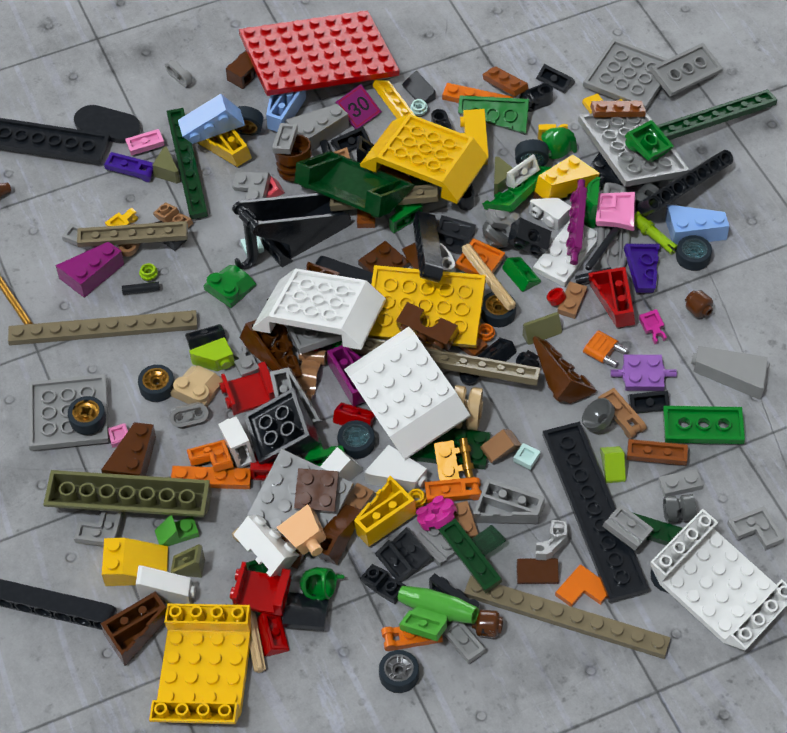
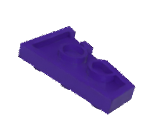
[624,244,660,293]

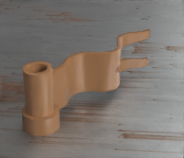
[297,350,327,401]

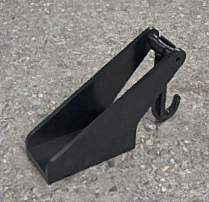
[232,193,351,270]

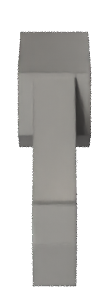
[536,520,567,560]

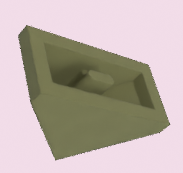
[152,146,180,184]
[494,156,513,195]
[170,544,205,578]

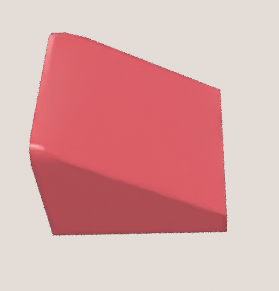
[266,176,285,198]

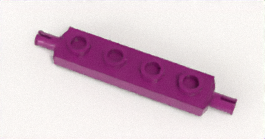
[566,179,587,265]

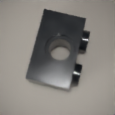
[507,217,552,257]

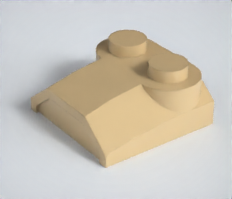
[171,365,222,410]

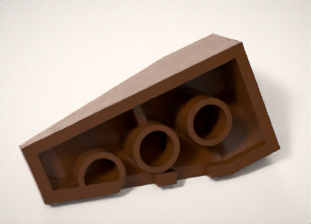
[239,320,302,378]

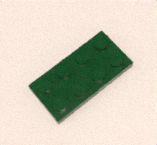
[409,428,491,470]

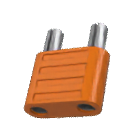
[583,330,628,367]

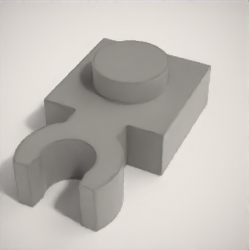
[232,346,259,377]

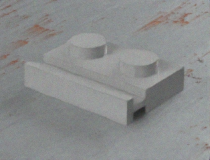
[603,505,653,551]
[416,527,456,567]

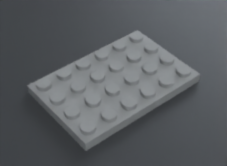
[578,113,689,187]

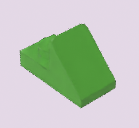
[155,515,199,546]

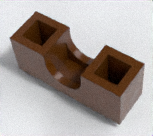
[396,302,459,351]

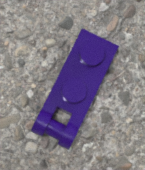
[104,152,154,182]

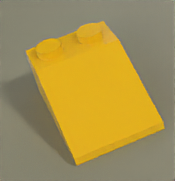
[102,538,168,586]

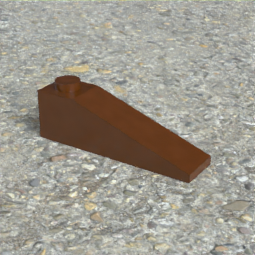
[533,336,597,404]

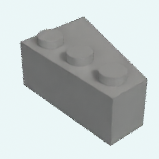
[285,104,349,151]
[270,367,323,424]
[473,479,545,524]

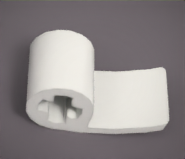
[440,243,455,272]

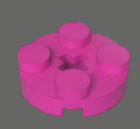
[416,495,457,531]

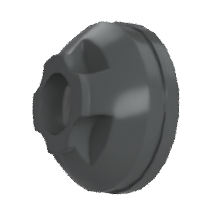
[482,220,510,248]
[582,398,615,432]

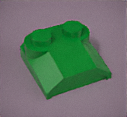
[625,120,674,162]
[584,177,600,228]
[203,265,256,308]

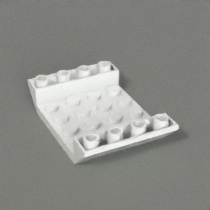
[252,268,386,350]
[650,509,787,650]

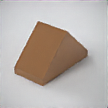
[480,429,521,463]

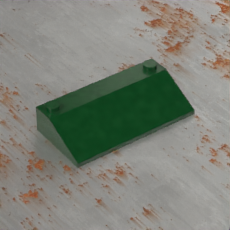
[294,151,414,218]

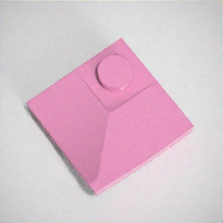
[596,192,636,231]

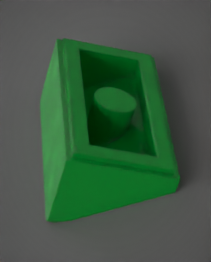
[502,257,541,292]

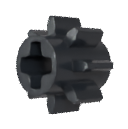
[516,350,539,367]

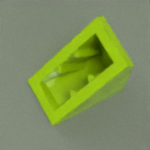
[600,446,626,483]

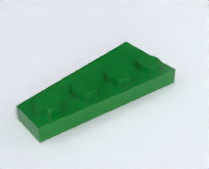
[458,95,529,134]
[482,166,551,212]

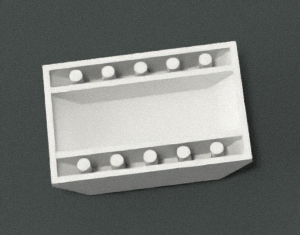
[344,327,471,460]

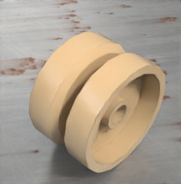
[454,385,483,431]

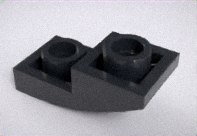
[360,564,406,604]

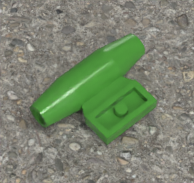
[398,586,479,641]

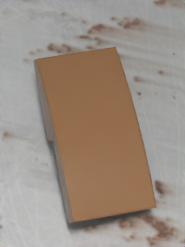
[153,202,193,228]

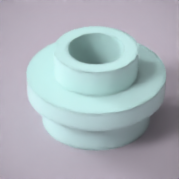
[410,99,428,116]

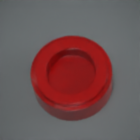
[547,288,566,306]

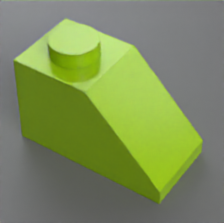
[189,337,235,372]

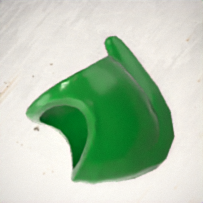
[541,127,577,159]
[299,567,345,600]

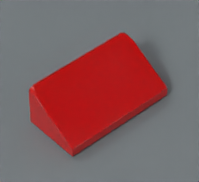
[333,402,376,427]
[257,613,289,656]

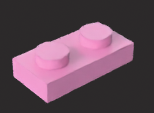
[125,129,165,156]

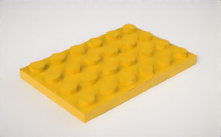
[368,265,486,348]

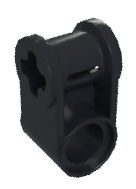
[519,83,553,112]

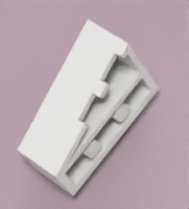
[233,515,299,577]

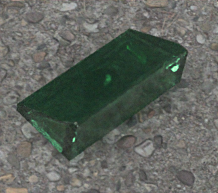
[471,525,506,556]

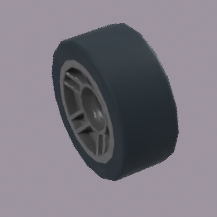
[379,650,419,693]

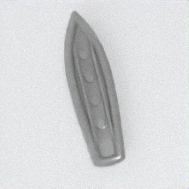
[597,183,630,269]

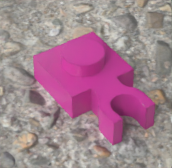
[639,309,667,345]

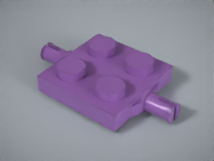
[610,355,677,391]

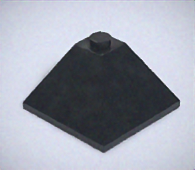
[244,388,320,464]

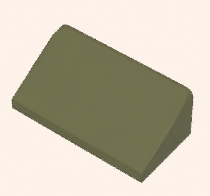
[522,312,562,345]

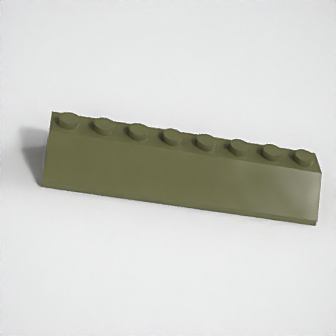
[43,470,212,517]

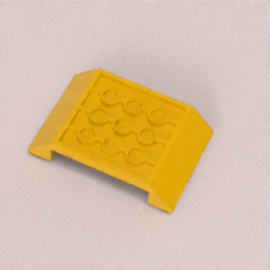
[360,114,488,204]
[149,604,251,724]

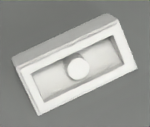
[506,154,540,188]

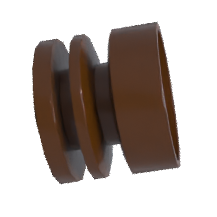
[274,134,313,181]

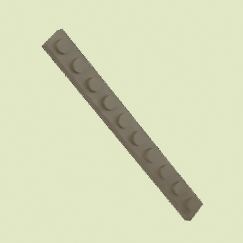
[8,310,198,346]
[350,337,541,386]
[464,575,671,659]

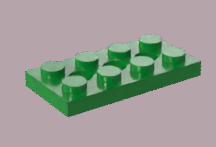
[663,406,745,444]

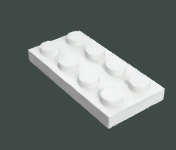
[533,220,597,287]

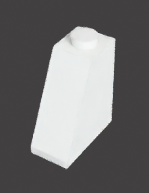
[218,417,256,468]
[364,445,428,492]
[320,447,364,481]
[136,565,196,605]

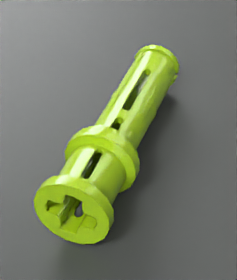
[635,211,678,255]

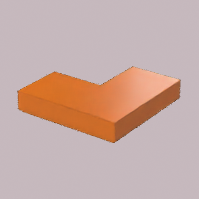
[187,440,234,472]
[555,564,607,607]

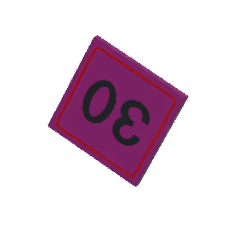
[335,84,382,129]

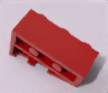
[588,267,635,328]

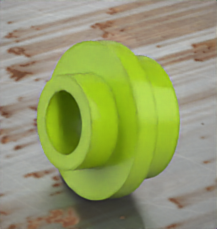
[139,263,158,281]

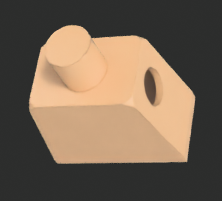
[277,504,326,556]

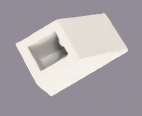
[529,198,571,231]

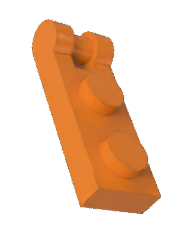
[425,477,482,503]
[381,626,443,651]

